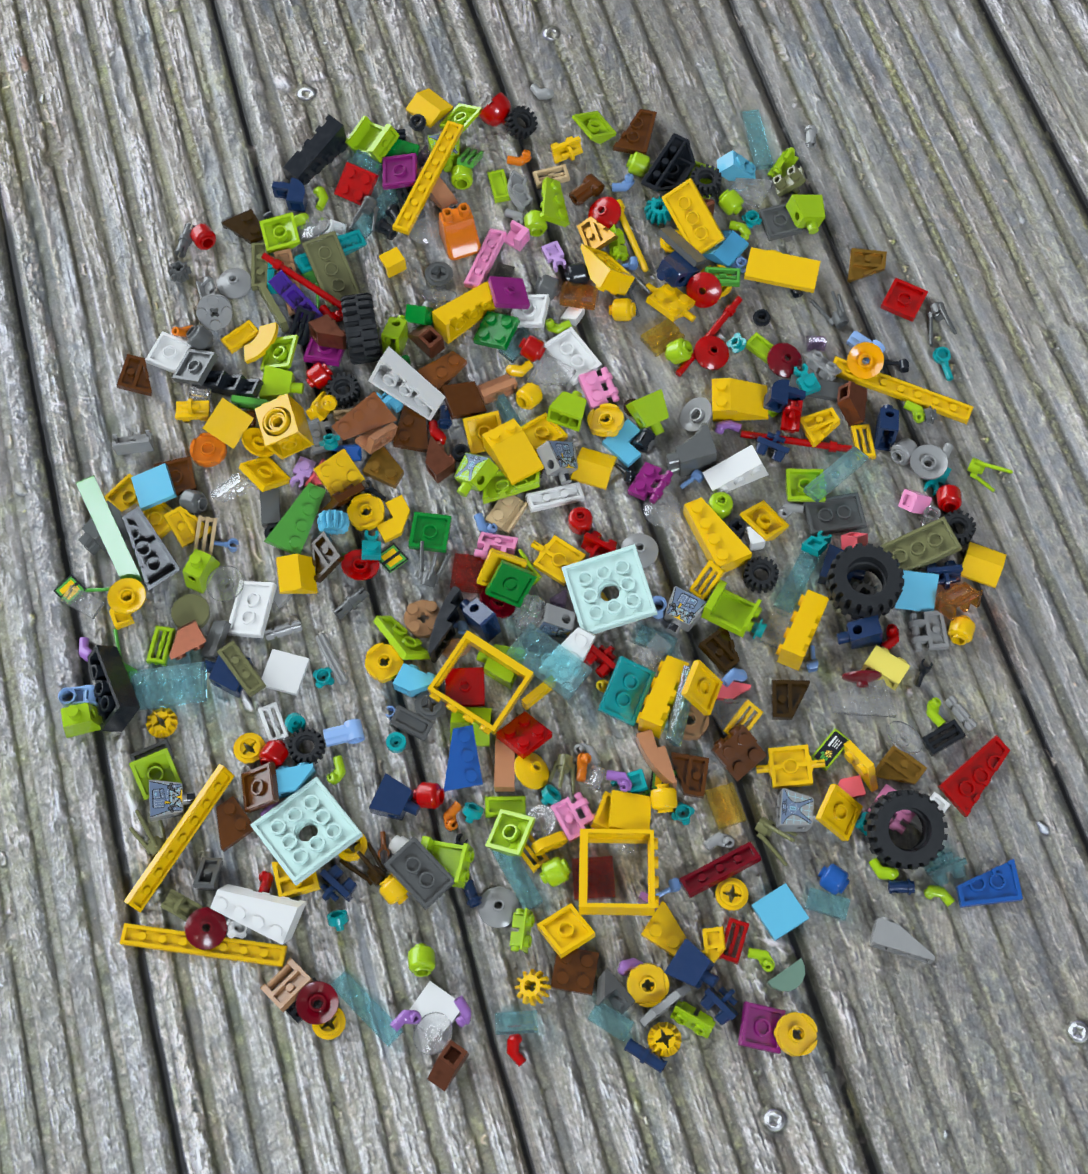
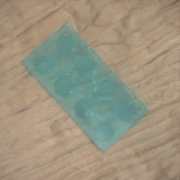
[506,622,593,701]
[129,661,207,710]

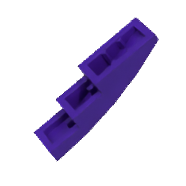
[268,270,323,322]

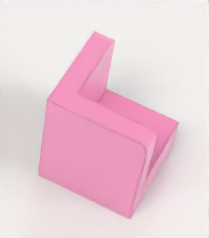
[504,220,530,251]
[898,489,932,515]

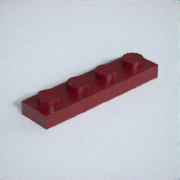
[679,841,761,898]

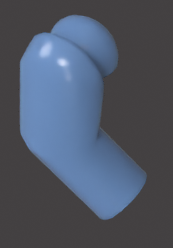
[612,174,635,192]
[474,513,498,534]
[721,668,747,687]

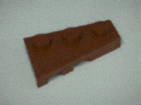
[613,109,657,155]
[393,405,428,453]

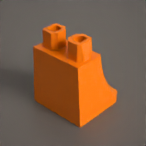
[439,202,481,261]

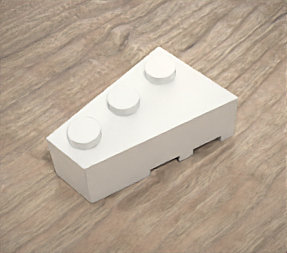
[702,445,769,493]

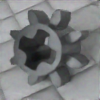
[168,260,192,283]

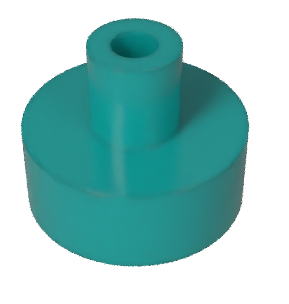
[284,713,306,734]
[386,732,407,753]
[541,784,562,806]
[462,802,484,823]
[327,910,349,931]

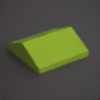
[439,103,483,133]
[572,111,617,144]
[259,212,301,253]
[260,335,299,371]
[785,469,826,502]
[450,707,492,747]
[129,748,182,800]
[485,809,536,857]

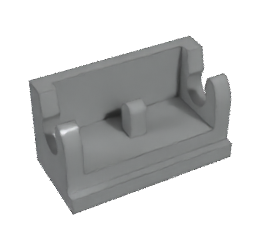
[112,430,154,456]

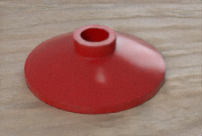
[588,197,621,229]
[686,272,722,308]
[694,335,729,370]
[341,549,379,580]

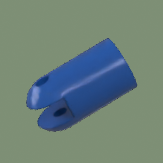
[329,444,362,462]

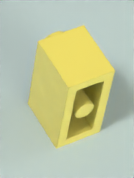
[861,645,910,690]

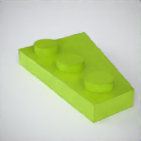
[539,177,570,227]
[483,471,541,504]
[373,616,430,660]

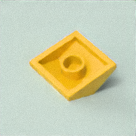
[406,88,453,128]
[462,411,501,454]
[571,447,617,490]
[740,500,790,541]
[961,542,1006,588]
[276,554,318,594]

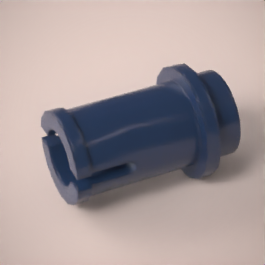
[438,405,452,429]
[888,879,915,895]
[463,880,482,908]

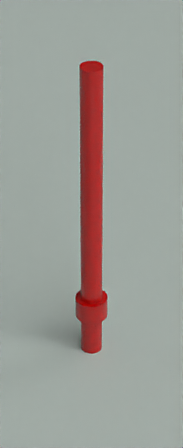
[261,252,342,310]
[675,296,743,377]
[740,430,852,453]

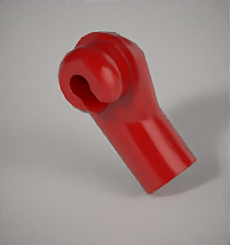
[429,420,447,445]

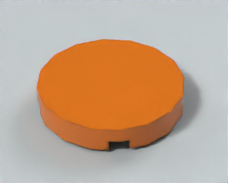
[190,432,227,467]

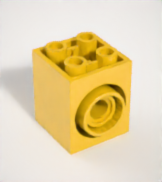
[255,394,314,460]

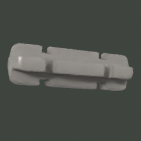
[264,620,302,640]
[945,695,977,731]

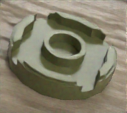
[171,594,210,629]

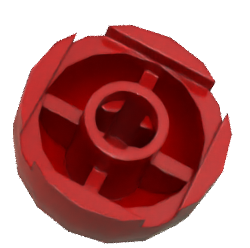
[479,92,512,127]

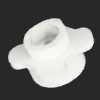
[226,918,247,939]

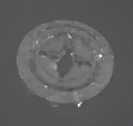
[527,805,557,838]

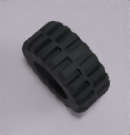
[341,292,381,365]
[826,543,904,620]
[864,790,948,870]

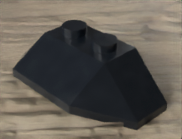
[641,133,696,191]

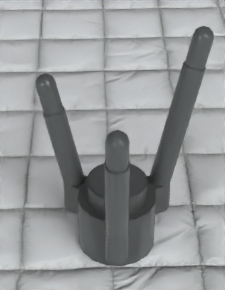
[346,196,379,233]
[627,272,652,317]
[810,291,849,328]
[927,302,957,346]
[418,541,451,588]

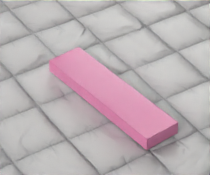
[464,228,507,289]

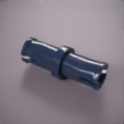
[624,1038,668,1074]

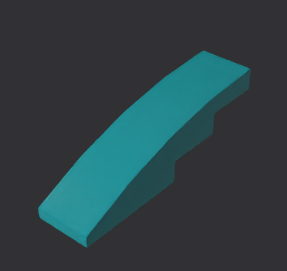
[294,229,367,274]

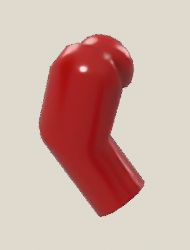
[319,304,343,322]
[879,624,899,650]
[258,871,273,893]
[507,1033,527,1067]

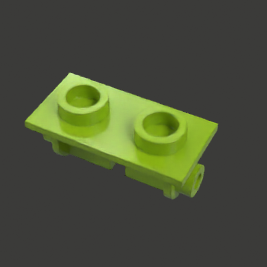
[767,147,799,178]
[609,224,629,261]
[509,908,535,954]
[670,1001,716,1039]

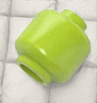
[626,152,652,177]
[451,164,473,190]
[718,189,744,215]
[524,210,547,237]
[665,338,693,365]
[708,492,733,519]
[539,856,572,887]
[408,943,436,977]

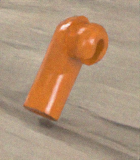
[507,150,532,166]
[172,325,193,337]
[576,752,591,782]
[443,801,463,831]

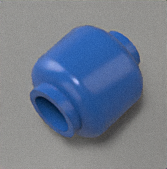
[818,864,850,895]

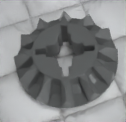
[425,262,453,288]
[415,690,446,720]

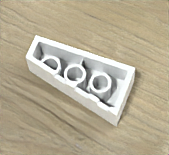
[368,347,445,421]
[210,884,307,945]

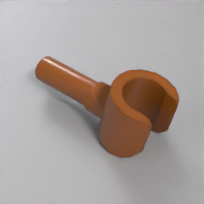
[378,831,391,859]

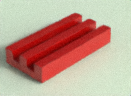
[718,917,749,965]

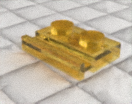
[640,318,685,357]
[705,782,747,830]

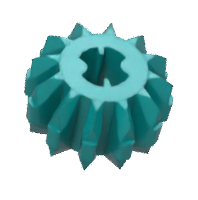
[644,196,672,226]

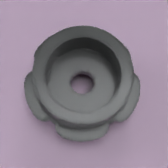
[924,406,937,424]

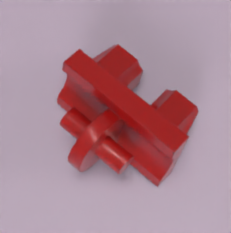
[780,399,803,433]
[581,530,617,559]
[583,644,617,679]

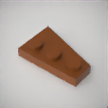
[416,351,467,392]
[331,391,397,441]

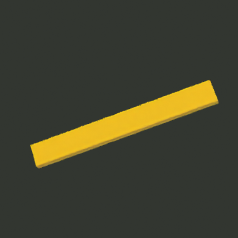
[392,120,464,235]
[833,356,974,425]
[124,764,235,913]
[119,923,288,968]

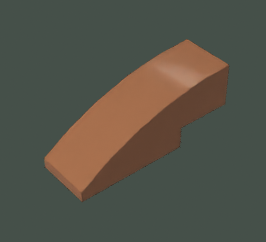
[417,166,458,209]
[636,730,677,789]
[494,738,515,792]

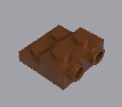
[711,724,767,782]

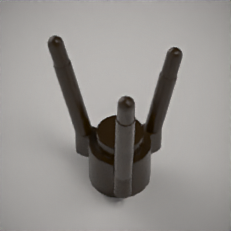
[339,842,388,887]

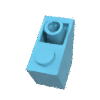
[717,150,756,181]
[393,663,436,698]
[276,762,316,799]

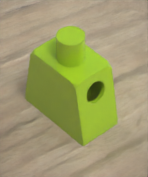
[786,194,825,234]
[381,315,408,356]
[259,365,304,402]
[625,389,669,436]
[547,391,587,432]
[183,549,220,594]
[476,644,525,689]
[60,703,103,738]

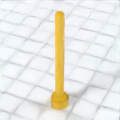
[617,199,649,272]

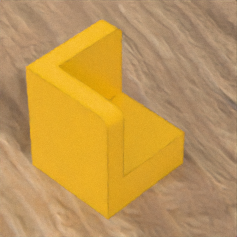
[379,247,407,278]

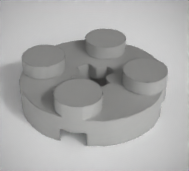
[196,294,233,331]

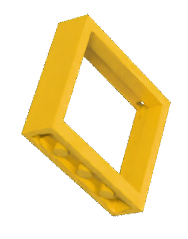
[427,630,534,735]
[579,829,659,916]

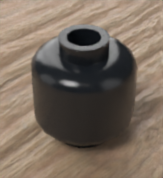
[564,262,590,288]

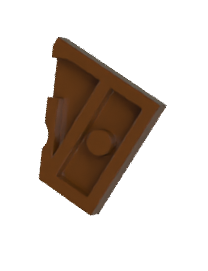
[117,354,152,397]
[319,482,365,513]
[670,752,709,798]
[216,796,254,852]

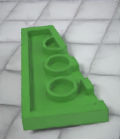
[264,482,326,554]

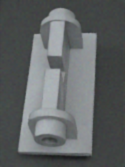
[196,276,219,313]
[804,349,842,382]

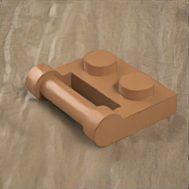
[260,957,314,1012]

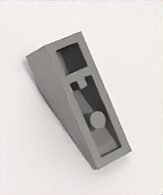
[869,917,935,964]

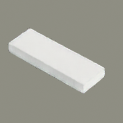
[525,482,585,513]

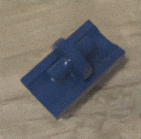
[755,429,790,463]
[926,560,963,590]
[320,864,357,902]
[700,986,739,1025]

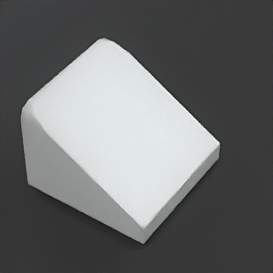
[325,219,347,236]
[561,305,585,327]
[745,527,766,552]

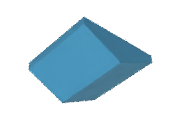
[702,230,749,268]

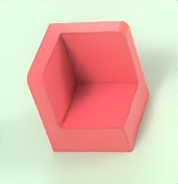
[841,532,868,550]

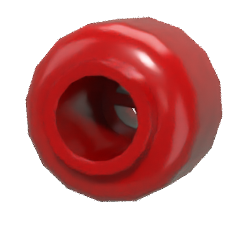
[190,224,216,250]
[519,335,547,362]
[306,362,333,389]
[936,484,962,513]
[568,507,593,535]
[259,740,289,769]
[413,782,445,809]

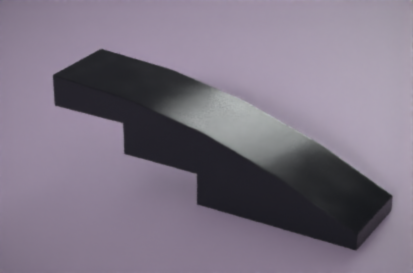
[192,371,264,398]
[428,586,464,663]

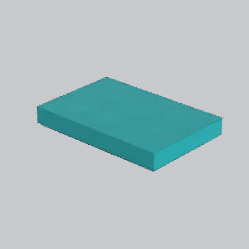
[598,656,656,726]

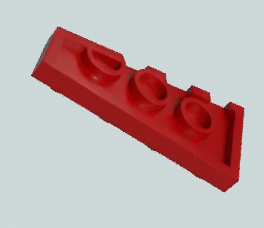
[938,735,1010,817]

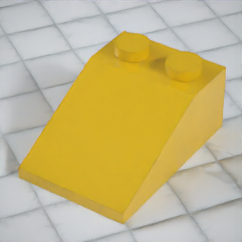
[581,244,635,296]
[712,378,768,422]
[482,418,544,485]

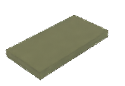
[302,230,361,309]
[876,517,962,571]

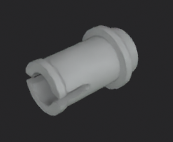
[804,125,818,148]

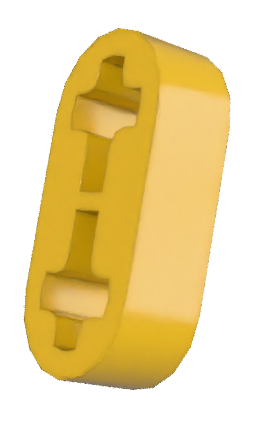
[531,831,568,856]

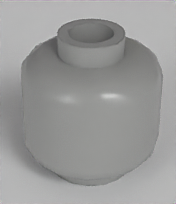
[890,438,918,465]

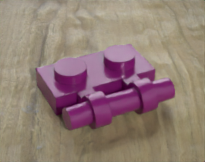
[627,462,673,504]

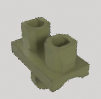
[773,165,806,197]
[160,889,203,922]

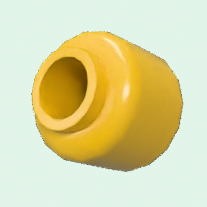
[609,298,636,321]
[516,383,543,410]
[947,615,976,645]
[650,784,678,813]
[379,874,408,905]

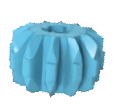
[317,509,350,535]

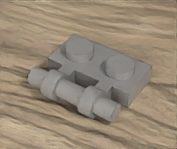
[307,414,343,455]
[908,610,949,652]

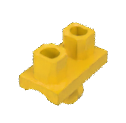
[550,136,583,164]
[305,391,337,421]
[175,398,210,422]

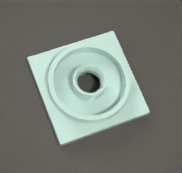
[561,544,658,634]
[250,776,363,886]

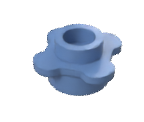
[731,255,748,274]

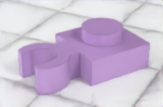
[541,241,566,272]
[290,456,318,491]

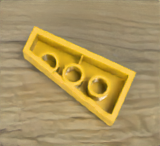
[432,281,496,344]
[683,497,752,576]
[776,589,829,671]
[636,655,689,739]

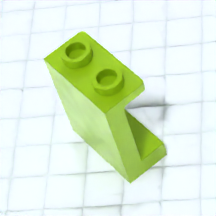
[345,116,400,163]
[701,579,763,638]
[421,836,475,889]

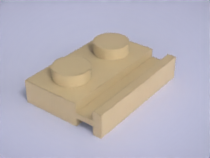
[485,495,528,535]

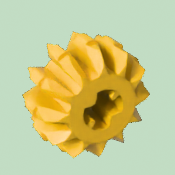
[515,969,551,1006]

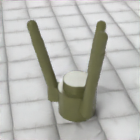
[540,754,576,799]
[129,809,167,857]
[755,816,797,866]

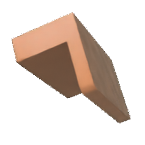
[477,373,517,405]
[355,422,398,454]

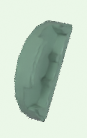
[767,959,805,992]

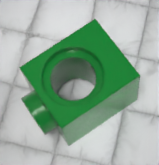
[405,304,433,325]

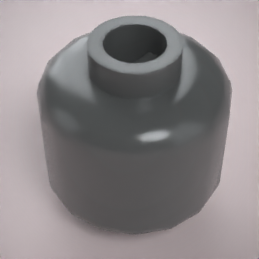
[534,274,562,301]
[186,325,214,351]
[178,489,208,515]

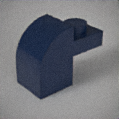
[272,178,308,212]
[763,379,806,413]

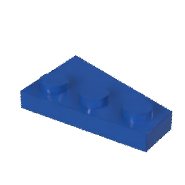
[444,725,483,792]
[956,859,1023,908]

